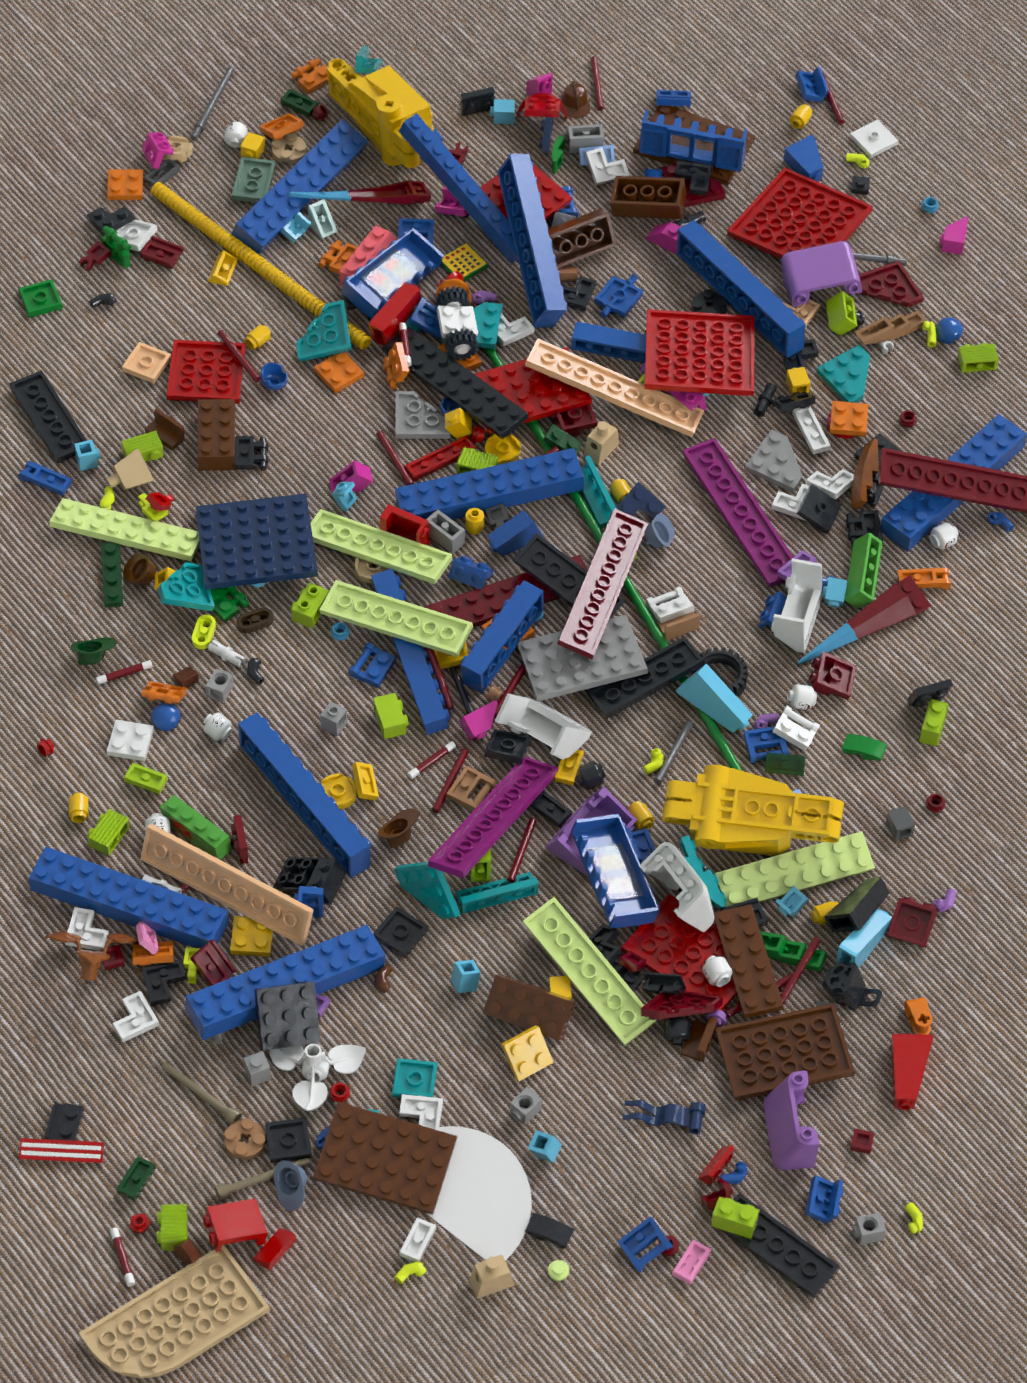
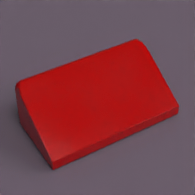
[698,1145,734,1186]
[253,1228,296,1271]

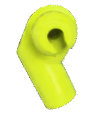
[846,153,870,169]
[922,321,936,348]
[905,1203,923,1234]

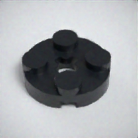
[692,289,727,314]

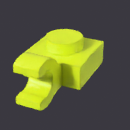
[138,493,168,522]
[183,947,200,984]

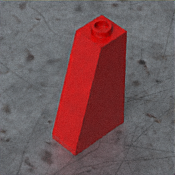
[368,282,422,346]
[890,1034,933,1110]

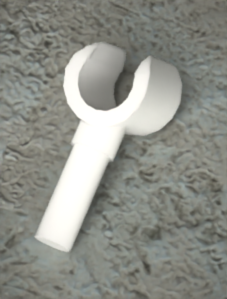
[878,341,894,354]

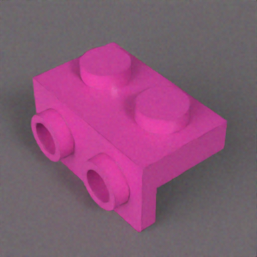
[142,132,174,169]
[434,187,468,217]
[667,391,707,411]

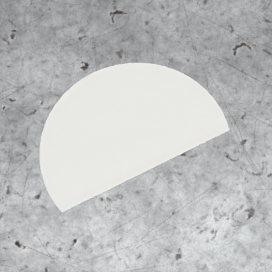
[426,1126,532,1261]

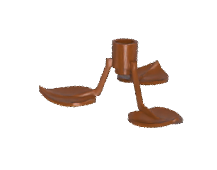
[44,932,139,981]

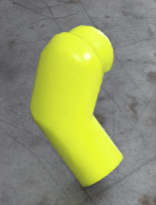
[100,486,115,510]
[643,748,664,775]
[394,1262,426,1284]

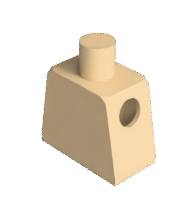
[584,421,619,466]
[106,449,154,491]
[469,1255,515,1299]

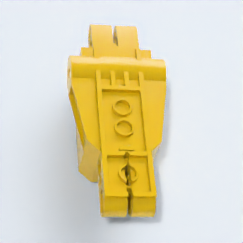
[326,58,434,168]
[662,765,844,856]

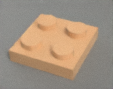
[122,342,171,384]

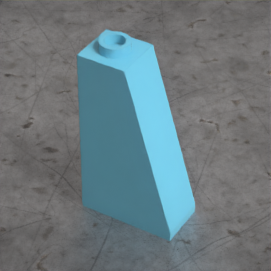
[675,664,753,733]
[835,908,892,968]

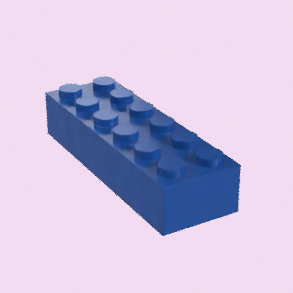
[460,580,544,694]

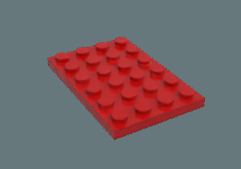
[475,347,592,434]
[621,894,737,1011]

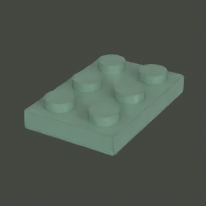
[232,157,276,202]

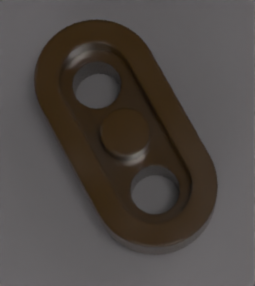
[237,608,273,633]

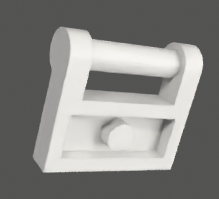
[645,586,694,623]
[772,705,820,751]

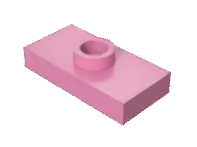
[136,921,159,955]
[672,1240,711,1285]

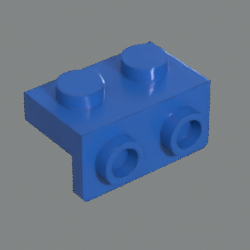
[795,67,829,103]
[448,556,494,589]
[758,591,787,628]
[626,828,655,865]
[294,886,324,918]
[805,1175,843,1224]

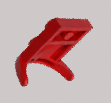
[517,93,567,119]

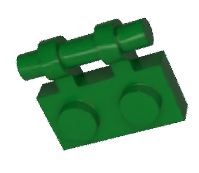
[101,226,131,269]
[210,586,249,623]

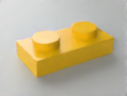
[555,750,584,786]
[352,762,379,801]

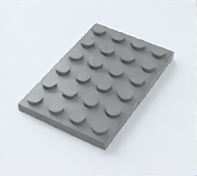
[517,615,648,702]

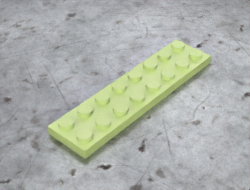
[50,498,200,562]
[311,509,453,584]
[320,580,473,657]
[715,831,875,907]
[523,897,656,1046]

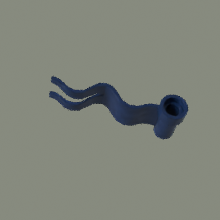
[622,1100,706,1134]

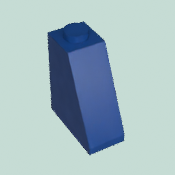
[783,135,823,182]
[487,510,545,556]

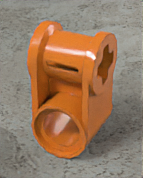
[904,997,933,1034]

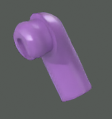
[933,889,956,912]

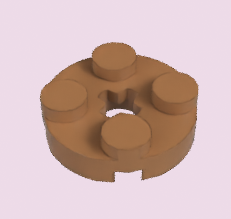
[224,1118,265,1160]

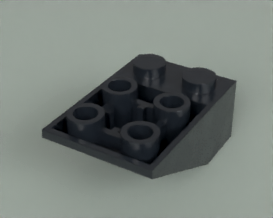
[273,857,346,905]

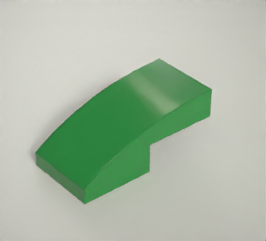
[552,135,565,174]
[842,734,887,761]

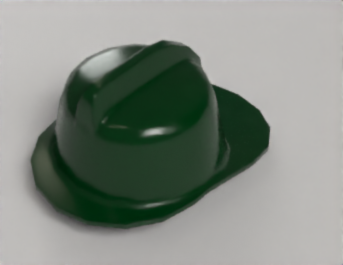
[71,637,117,665]

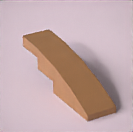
[854,310,927,345]

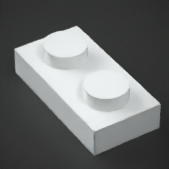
[400,1218,436,1262]

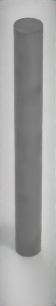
[654,721,693,784]

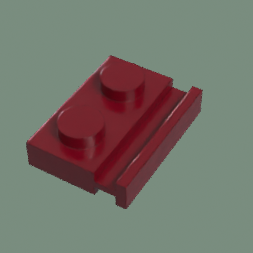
[140,236,184,269]
[230,815,249,864]
[190,939,236,986]

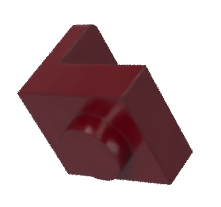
[701,1178,733,1210]

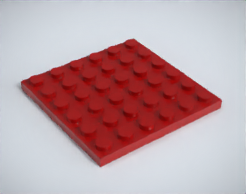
[727,168,873,259]
[644,309,754,396]

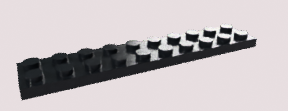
[382,326,529,439]

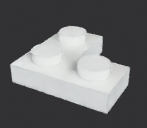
[585,148,629,185]
[497,314,534,347]
[806,469,854,500]
[771,484,809,521]
[65,907,109,951]
[113,991,159,1043]
[400,1094,443,1130]

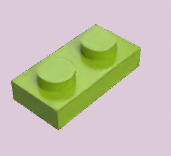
[124,762,168,794]

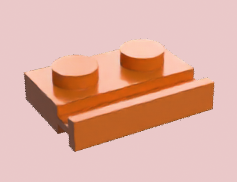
[133,941,174,966]

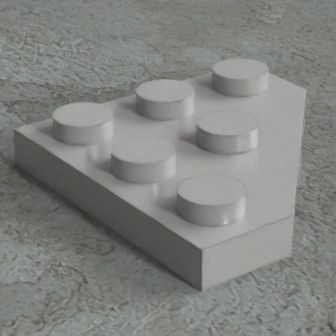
[395,391,450,439]
[745,429,803,493]

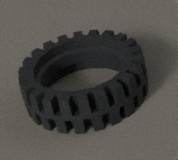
[691,647,748,697]

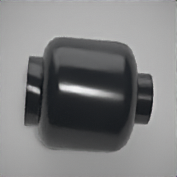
[576,761,606,790]
[664,1016,691,1046]

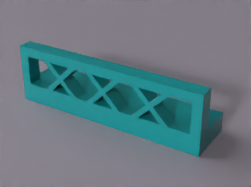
[355,46,382,74]
[581,456,616,529]
[455,872,538,914]

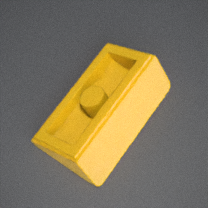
[208,250,238,286]

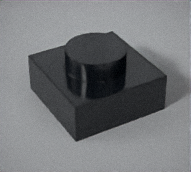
[851,176,870,195]

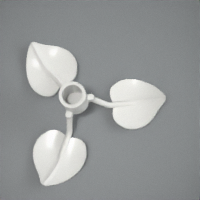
[270,1044,366,1111]

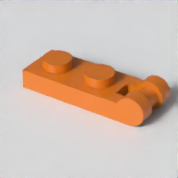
[897,568,952,589]

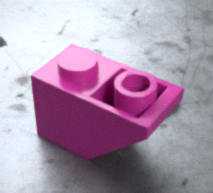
[526,73,553,95]

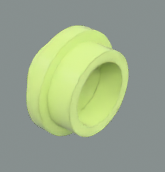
[548,1260,569,1281]

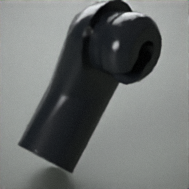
[89,293,117,308]
[247,658,264,685]

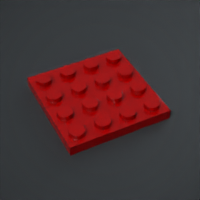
[480,164,572,221]
[167,340,246,404]

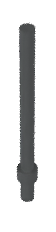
[190,66,235,141]
[807,247,907,265]

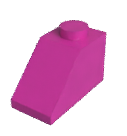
[939,217,969,255]
[646,222,681,254]
[329,460,373,493]
[459,700,498,741]

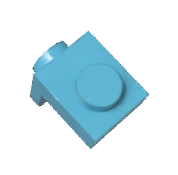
[280,212,311,243]
[332,481,358,511]
[775,886,809,918]

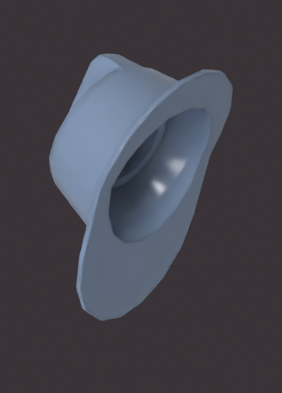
[644,513,675,548]
[273,1161,307,1211]

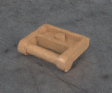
[447,765,497,812]

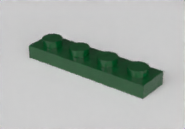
[101,542,124,608]

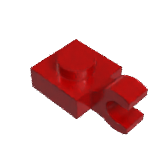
[146,492,176,511]

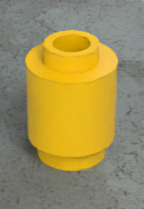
[789,104,812,129]
[244,325,271,350]
[610,479,631,504]
[465,508,484,535]
[69,793,88,823]
[628,801,655,830]
[811,901,838,925]

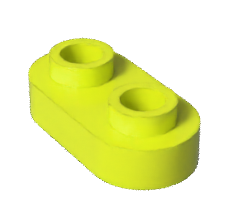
[192,615,216,649]

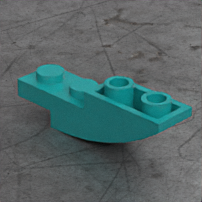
[678,835,726,910]

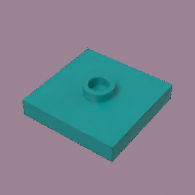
[392,1058,438,1098]

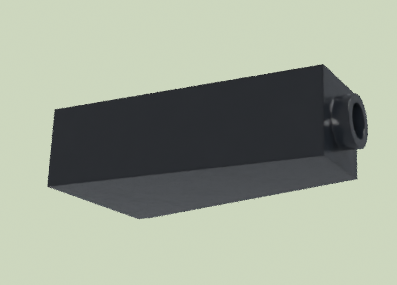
[824,876,890,933]

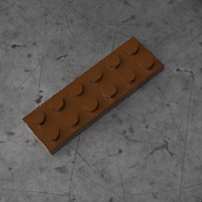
[713,904,784,1018]

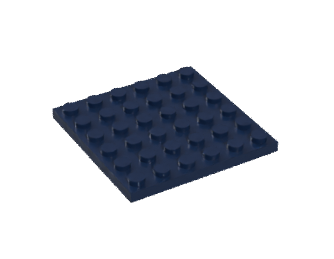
[196,493,318,590]

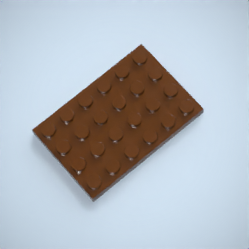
[633,105,755,186]
[715,1003,855,1101]
[313,1102,457,1215]

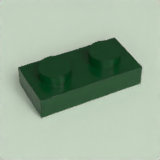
[280,89,319,117]
[543,424,583,455]
[765,752,806,776]
[116,1156,156,1201]

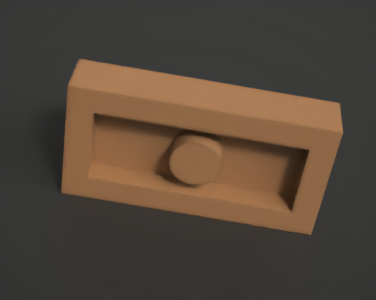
[657,612,700,641]

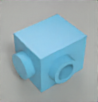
[490,99,515,124]
[74,439,100,471]
[822,577,847,608]
[451,960,481,993]
[528,1130,562,1163]

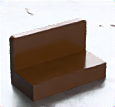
[145,409,185,451]
[681,1017,718,1062]

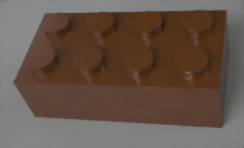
[610,176,686,219]
[548,209,617,268]
[197,399,235,471]
[483,974,576,1040]

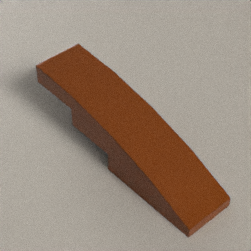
[851,438,879,509]

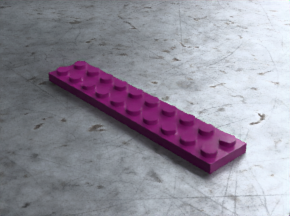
[682,438,793,587]
[428,757,558,878]

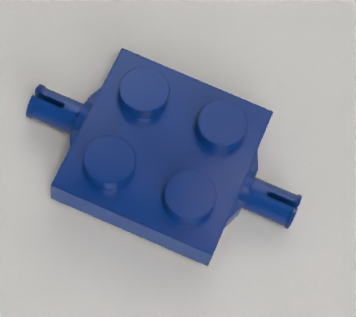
[594,274,643,318]

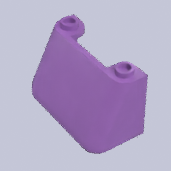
[781,241,862,307]
[545,787,637,875]
[764,1071,819,1170]

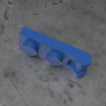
[18,461,72,496]

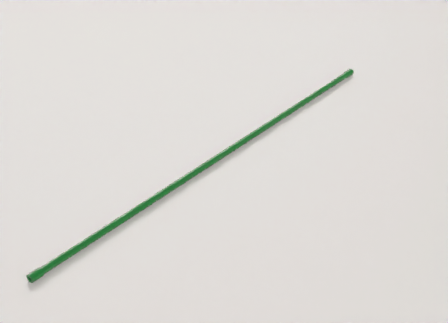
[484,348,743,771]

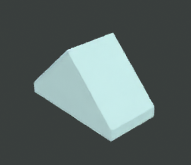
[308,199,338,239]

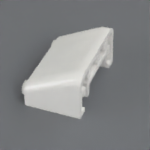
[640,842,714,933]

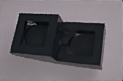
[525,1213,574,1249]

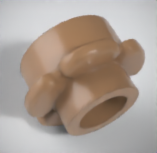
[486,686,503,702]

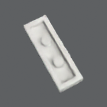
[792,407,831,455]

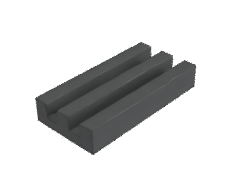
[143,159,180,186]

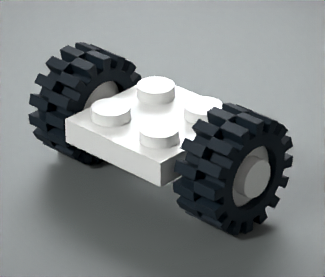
[436,286,478,361]

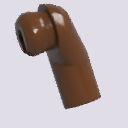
[374,964,392,993]

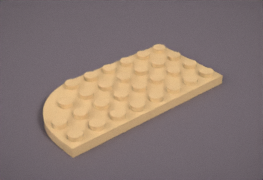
[79,1245,270,1378]

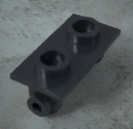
[866,472,884,506]
[642,972,686,995]

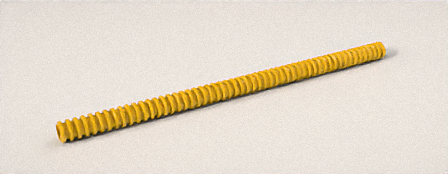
[151,182,371,350]

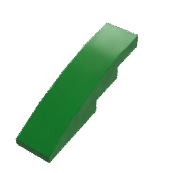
[760,931,827,972]

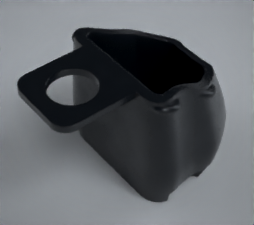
[822,962,882,1011]

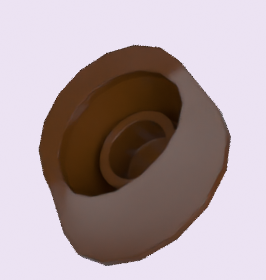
[561,80,590,118]
[123,553,157,586]
[378,808,419,849]

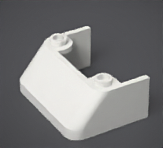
[771,558,822,653]
[495,694,592,760]

